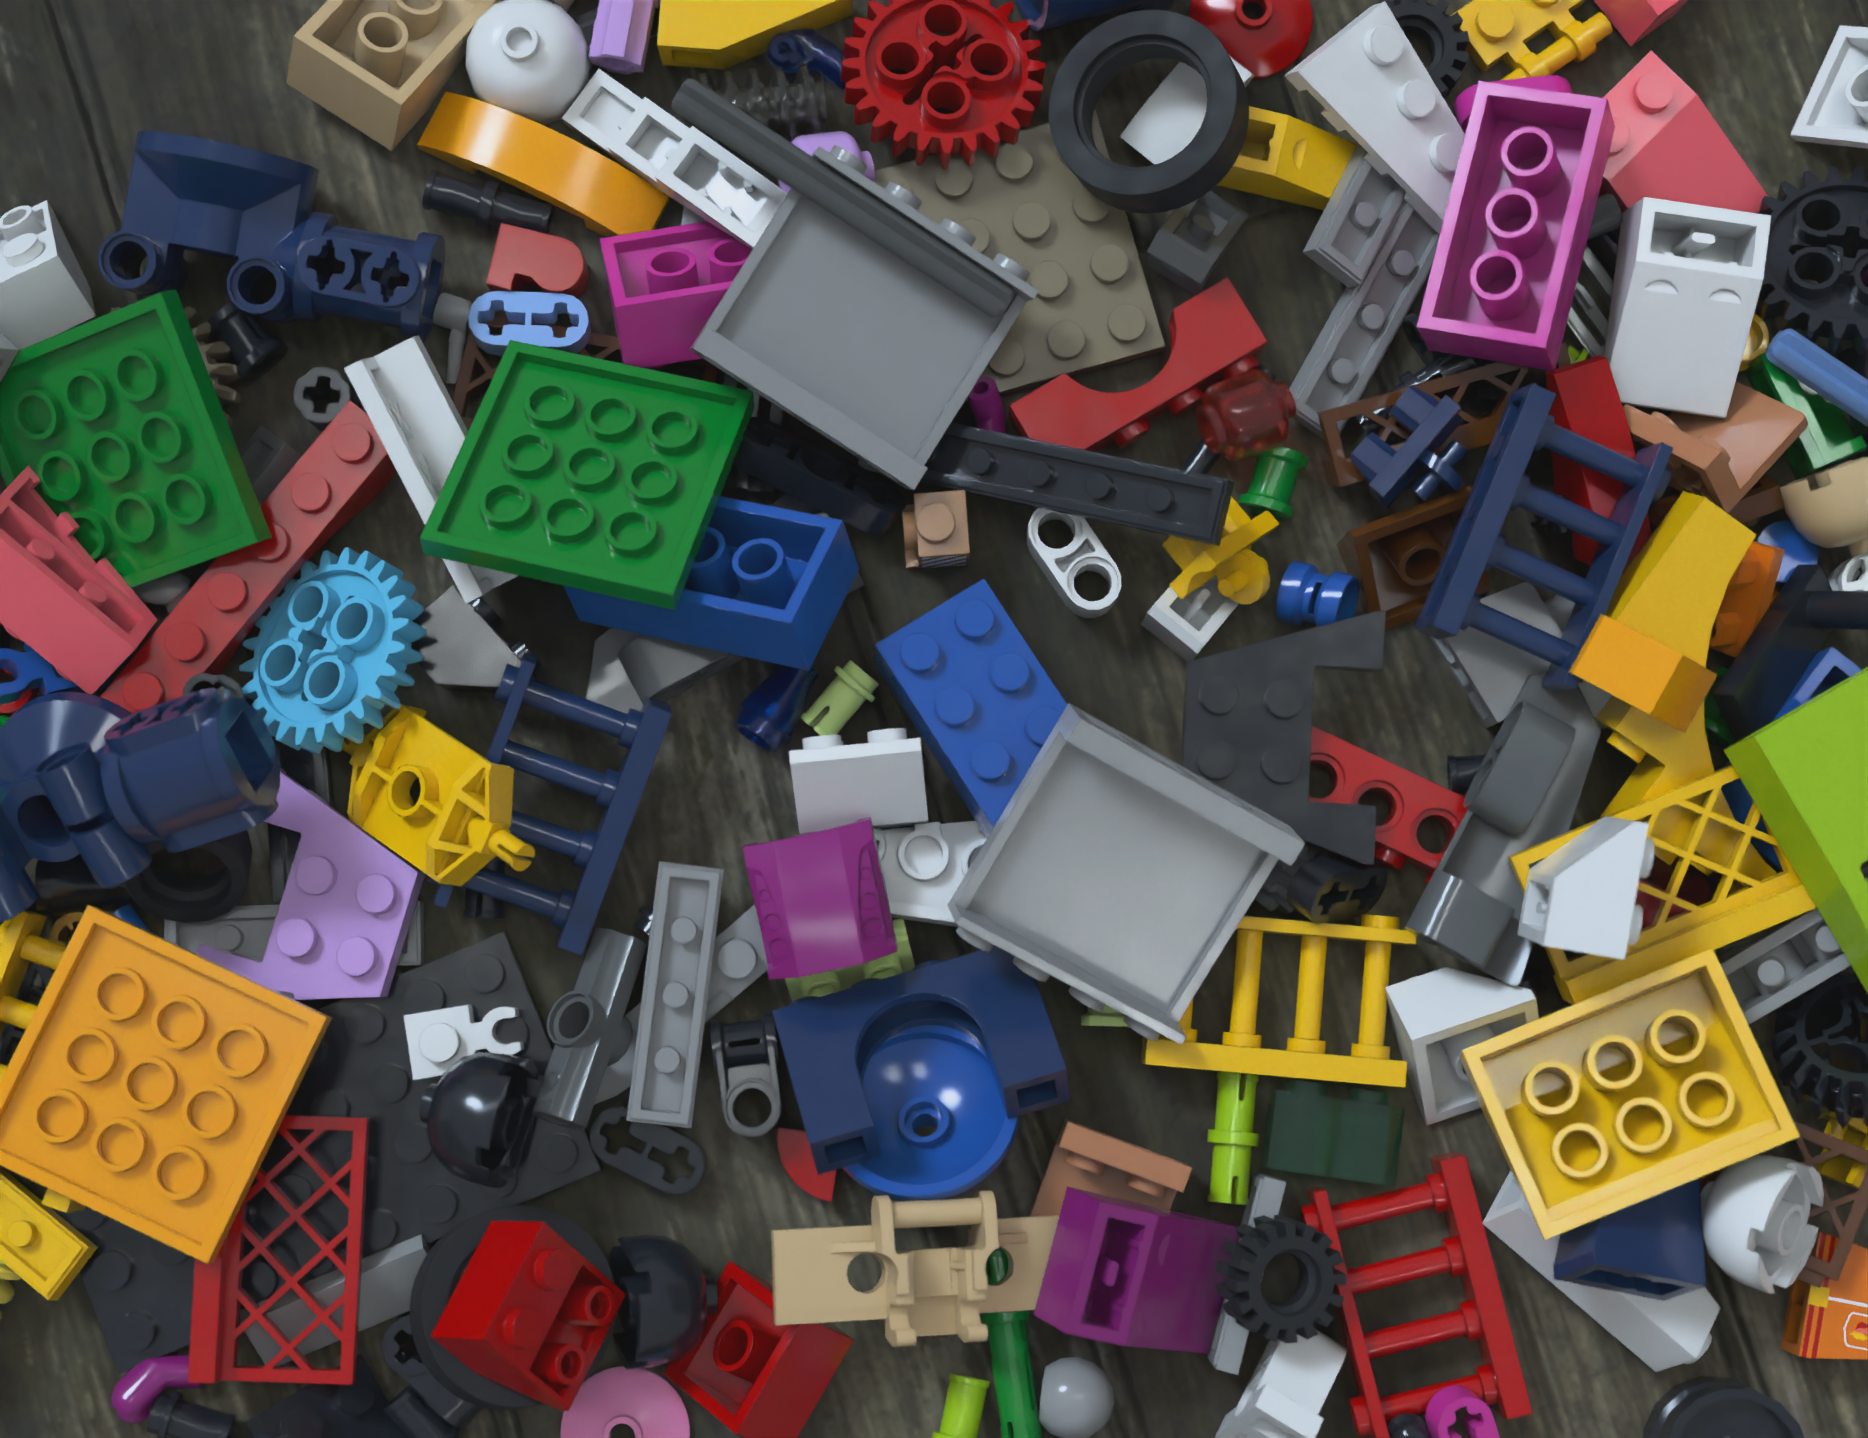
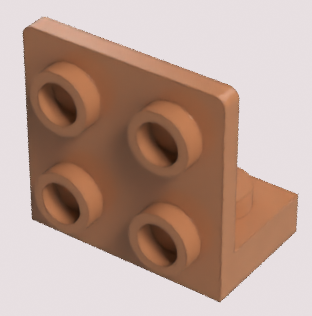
[1623,381,1808,513]
[1029,1119,1192,1216]

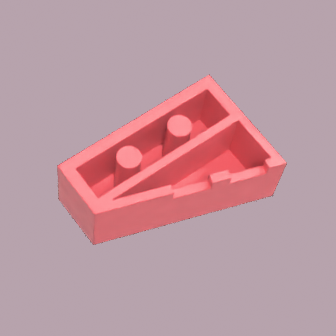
[0,465,157,695]

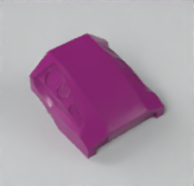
[743,817,898,980]

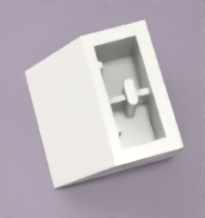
[0,200,96,350]
[789,728,928,835]
[1517,816,1654,960]

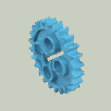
[239,547,426,754]

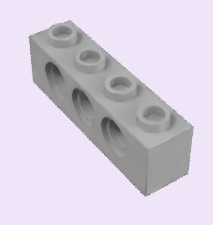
[1716,865,1868,1025]

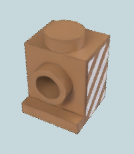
[902,490,970,569]

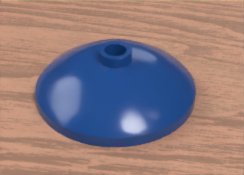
[843,1025,1019,1201]

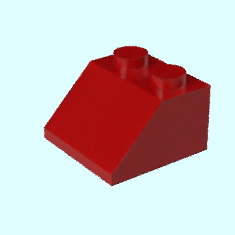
[663,1261,854,1438]

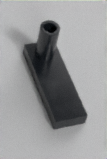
[1712,565,1868,742]

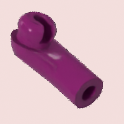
[967,376,1006,434]

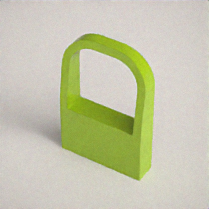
[1724,666,1868,993]

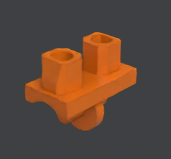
[1709,541,1785,658]

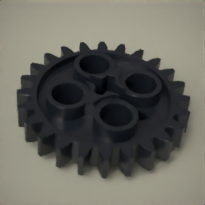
[1758,166,1868,355]

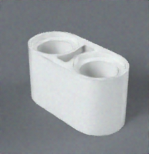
[1026,508,1121,618]

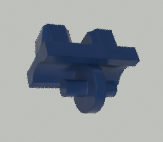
[1350,385,1467,508]

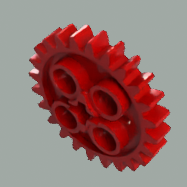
[841,0,1045,169]

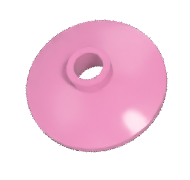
[560,1366,690,1438]

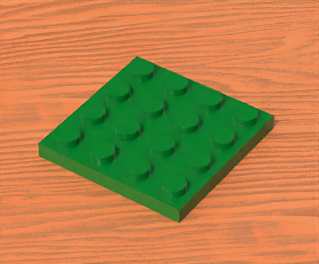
[0,289,272,588]
[419,340,755,610]

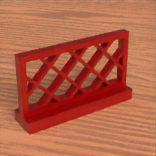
[188,1114,370,1385]

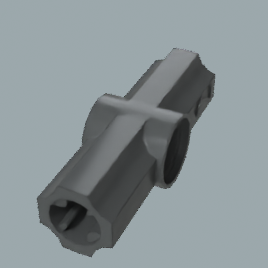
[532,927,647,1131]

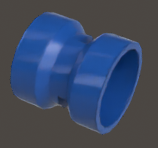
[1276,560,1360,627]

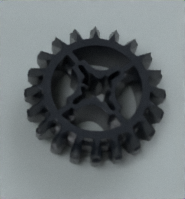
[1772,970,1868,1129]

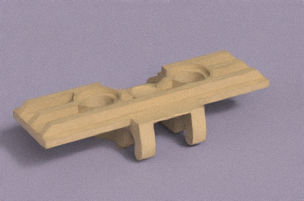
[771,1190,1060,1347]

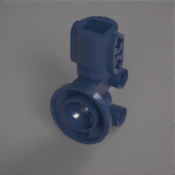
[98,131,445,342]
[0,688,280,923]

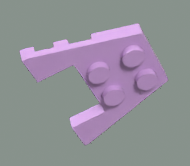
[196,768,425,1000]

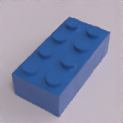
[563,496,859,671]
[874,579,1067,838]

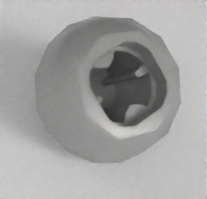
[1039,1357,1115,1438]

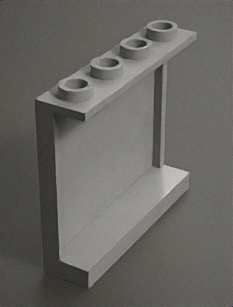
[690,145,1039,490]
[948,703,1305,1044]

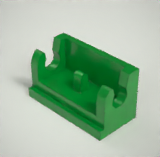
[1744,335,1867,480]

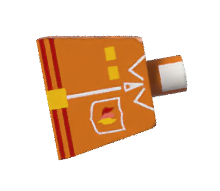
[1780,1231,1868,1360]

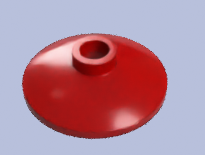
[1188,0,1313,80]

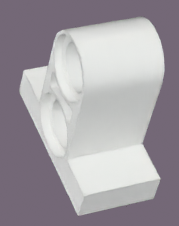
[1215,1329,1347,1438]

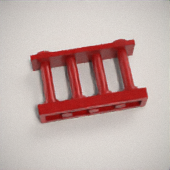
[1299,1152,1533,1438]

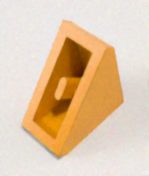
[1569,614,1717,733]

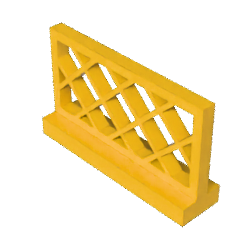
[1508,765,1817,1005]

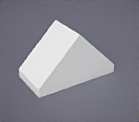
[1141,577,1239,662]

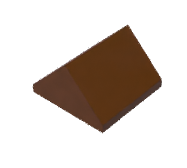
[1337,486,1491,630]

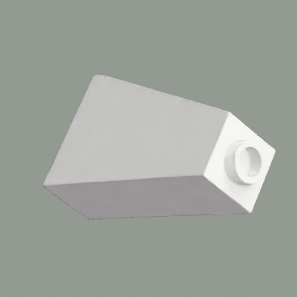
[1482,1170,1720,1372]

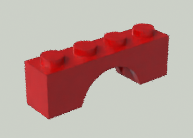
[1008,277,1267,452]

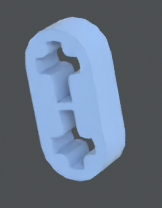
[468,291,591,356]

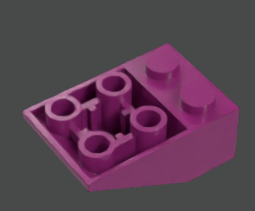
[1034,1186,1239,1354]

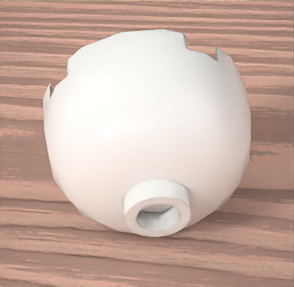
[466,0,592,125]
[1700,1155,1824,1294]

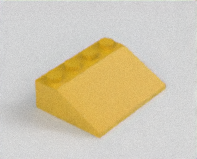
[1459,948,1800,1240]

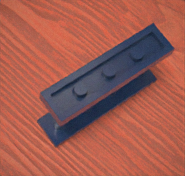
[1414,383,1673,691]
[427,653,672,955]

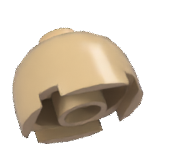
[1780,457,1868,557]

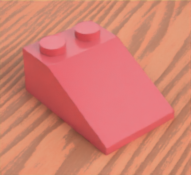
[1598,50,1769,213]

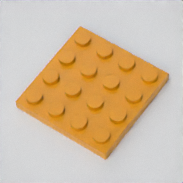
[0,905,332,1264]

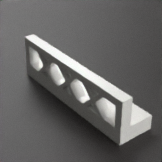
[344,335,519,603]

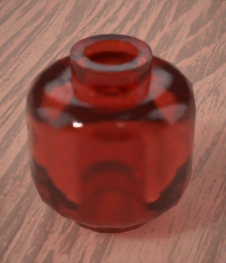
[1196,369,1296,462]

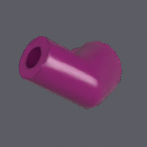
[112,1355,203,1424]

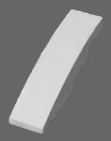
[562,69,788,249]

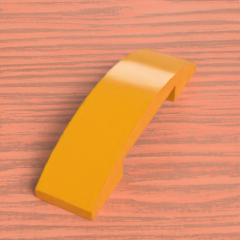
[417,91,669,237]

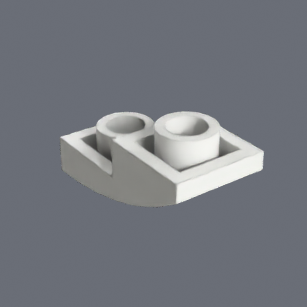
[1120,54,1255,164]

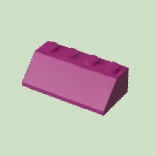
[600,221,752,370]

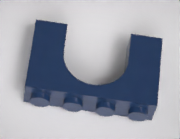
[772,945,1071,1175]

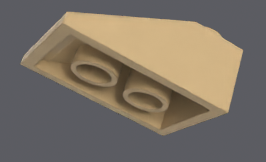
[286,0,502,151]

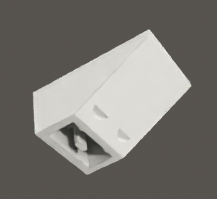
[1604,197,1771,418]

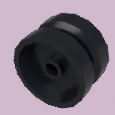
[1643,1376,1804,1438]

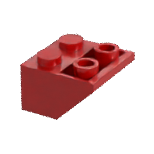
[430,1221,626,1411]

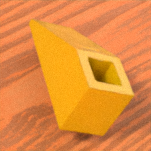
[657,0,853,69]
[1217,106,1358,210]

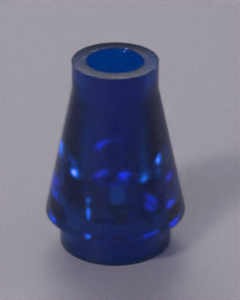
[733,664,819,753]

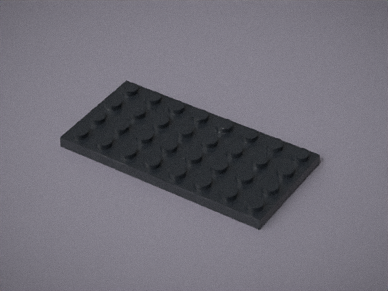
[46,931,603,1374]

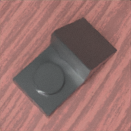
[1147,191,1249,295]

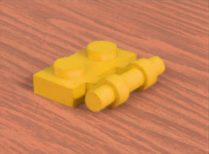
[1450,0,1613,80]

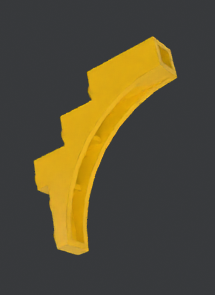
[1595,491,1778,893]

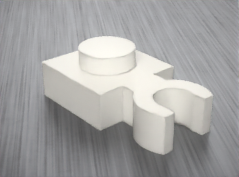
[403,1005,525,1080]

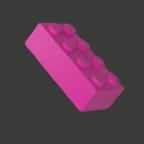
[1417,81,1615,371]

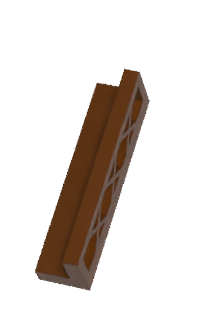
[1317,342,1571,487]

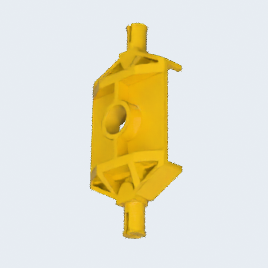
[342,704,535,886]

